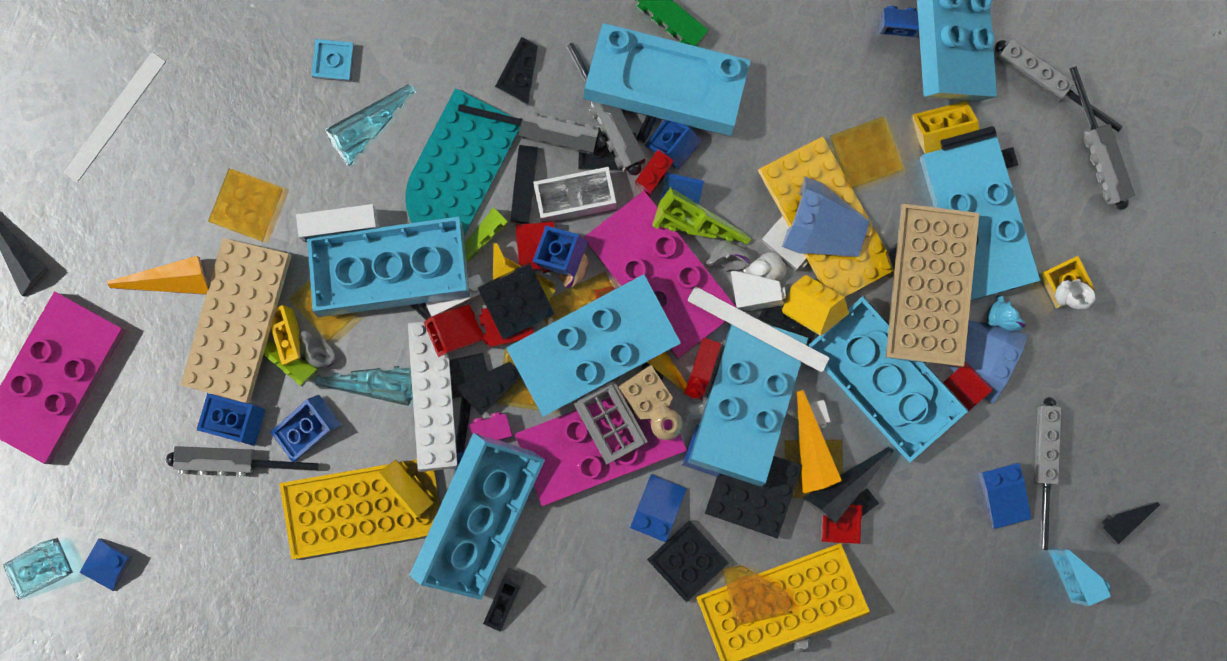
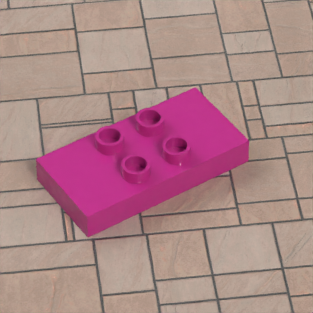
[583,191,736,360]
[0,291,126,465]
[515,397,687,506]

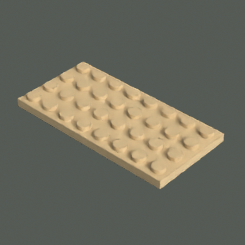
[885,204,979,367]
[180,238,292,404]

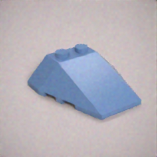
[782,176,870,257]
[947,320,1028,403]

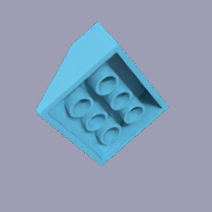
[1048,548,1111,606]

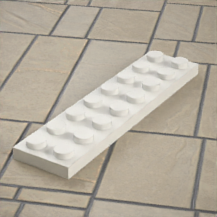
[408,322,458,472]

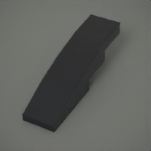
[510,145,538,224]

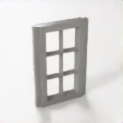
[573,381,648,464]

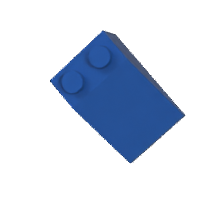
[197,393,266,446]
[270,395,341,462]
[978,463,1031,529]
[629,474,687,542]

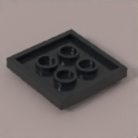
[477,262,555,339]
[647,520,729,603]

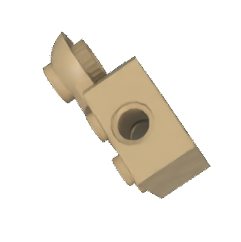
[617,365,683,440]

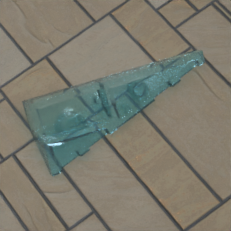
[325,84,415,166]
[315,366,413,406]

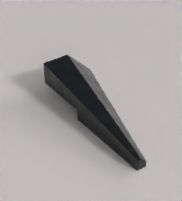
[0,218,48,297]
[803,447,894,523]

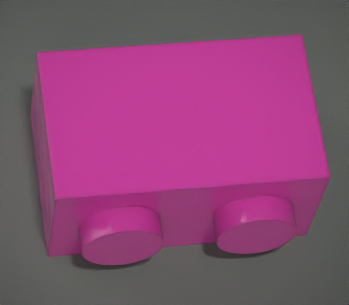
[469,411,513,440]

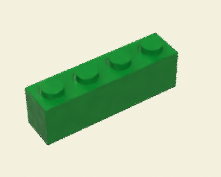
[635,0,709,46]

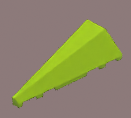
[652,187,751,244]
[465,207,508,263]
[264,339,320,387]

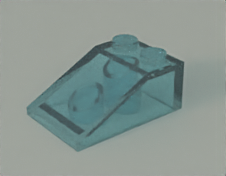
[3,538,73,600]

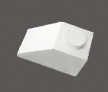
[786,400,831,429]

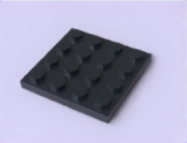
[704,456,802,539]

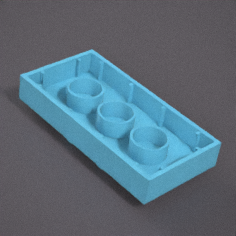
[917,0,997,101]
[920,136,1040,301]
[307,217,470,317]
[506,274,681,417]
[688,324,808,487]
[410,433,545,600]

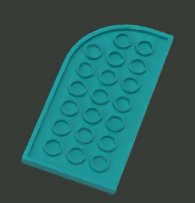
[405,88,520,237]

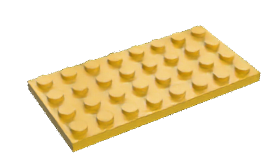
[758,136,892,297]
[279,459,440,560]
[696,543,870,661]

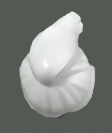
[742,253,787,281]
[1055,279,1095,310]

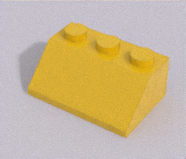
[912,100,979,154]
[782,275,849,336]
[376,459,435,519]

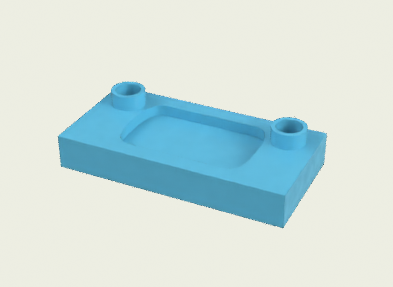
[583,23,751,136]
[808,295,968,463]

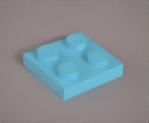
[311,39,354,81]

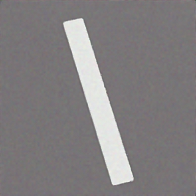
[64,52,165,182]
[688,287,829,372]

